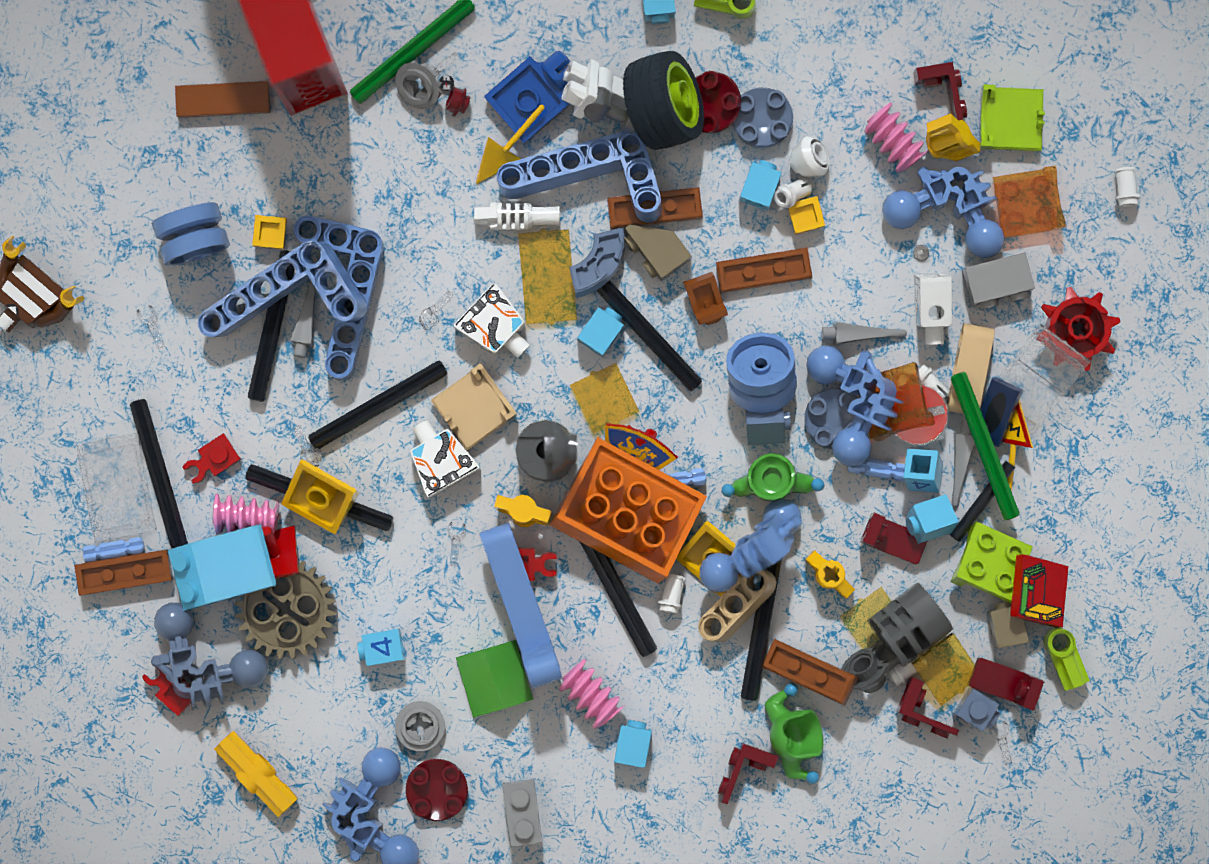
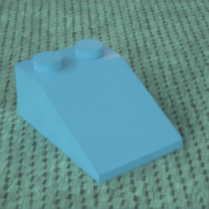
[168,524,277,611]

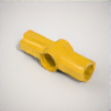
[214,730,298,817]

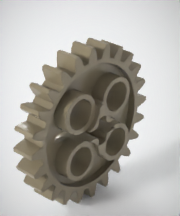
[234,561,337,659]

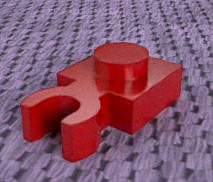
[182,433,242,484]
[518,548,557,581]
[142,668,191,716]

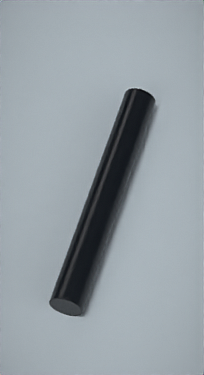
[950,460,1016,542]

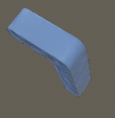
[497,131,662,223]
[294,216,384,381]
[198,241,366,337]
[479,522,563,688]

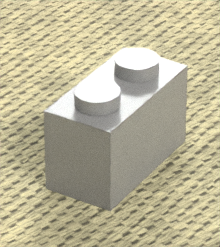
[962,252,1035,310]
[502,778,543,847]

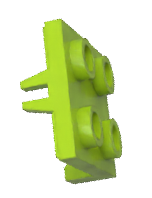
[979,84,1045,152]
[950,521,1033,603]

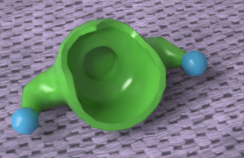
[721,453,825,502]
[765,683,824,784]

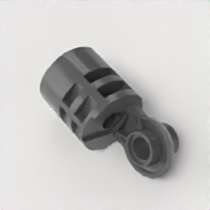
[516,420,577,483]
[841,582,953,693]

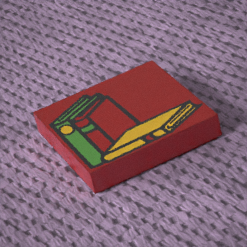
[1010,554,1069,628]

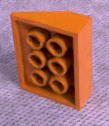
[549,437,707,584]

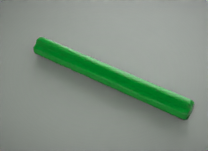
[350,0,475,104]
[951,372,1020,520]

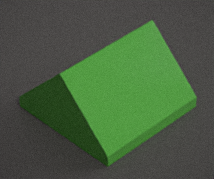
[456,640,533,717]

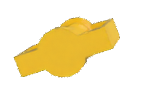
[926,113,980,162]
[494,495,553,528]
[805,550,855,599]

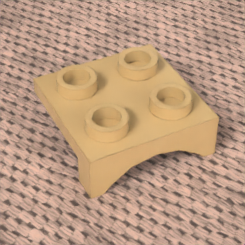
[431,363,517,451]

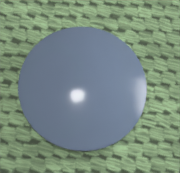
[732,87,793,148]
[804,388,858,449]

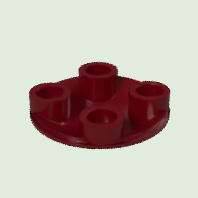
[696,71,741,133]
[405,759,468,821]

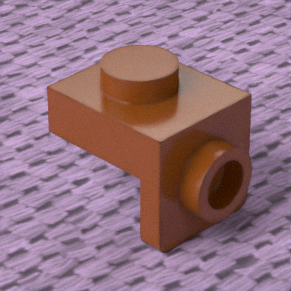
[683,272,728,325]

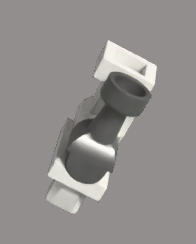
[562,59,635,134]

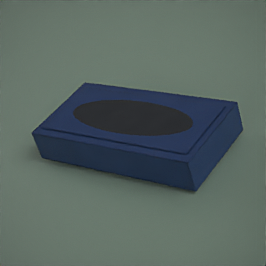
[980,377,1023,447]

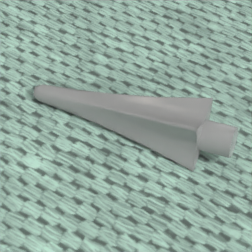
[290,280,316,358]
[821,321,907,345]
[951,421,975,507]

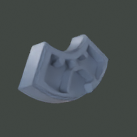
[569,228,625,298]

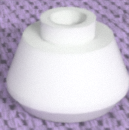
[790,136,830,177]

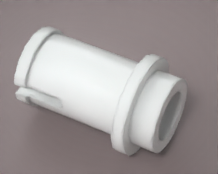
[1115,167,1140,207]
[774,178,812,208]
[910,364,950,398]
[658,574,686,614]
[886,655,927,687]

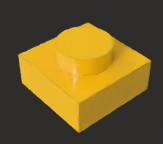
[788,196,825,235]
[252,215,287,250]

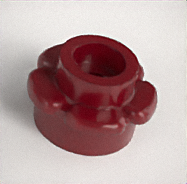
[445,87,470,117]

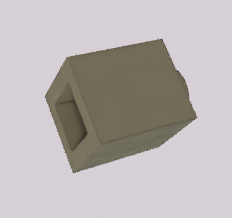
[987,602,1029,648]

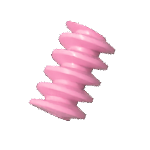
[864,102,929,173]
[212,493,279,534]
[559,658,626,729]

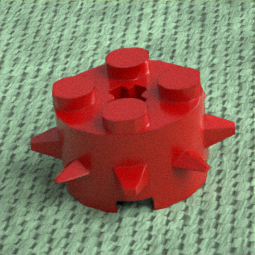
[1036,287,1121,371]

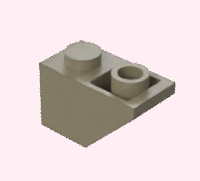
[624,224,692,281]

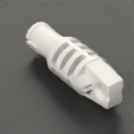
[474,202,560,230]

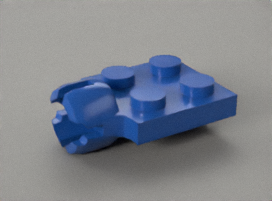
[484,50,571,144]

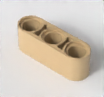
[946,323,995,414]
[698,570,776,642]

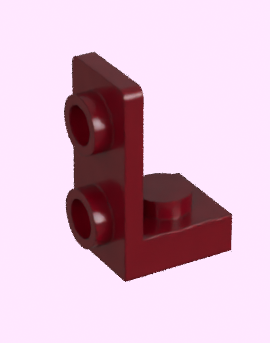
[913,62,967,120]
[860,513,927,565]
[968,657,1045,711]
[896,677,959,739]
[717,743,778,805]

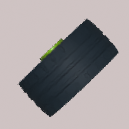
[623,51,704,150]

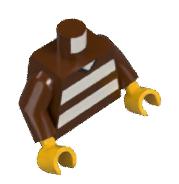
[0,236,84,333]

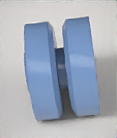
[151,202,230,266]
[726,332,797,414]

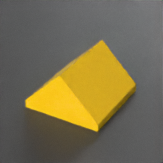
[281,459,359,534]
[676,520,742,597]

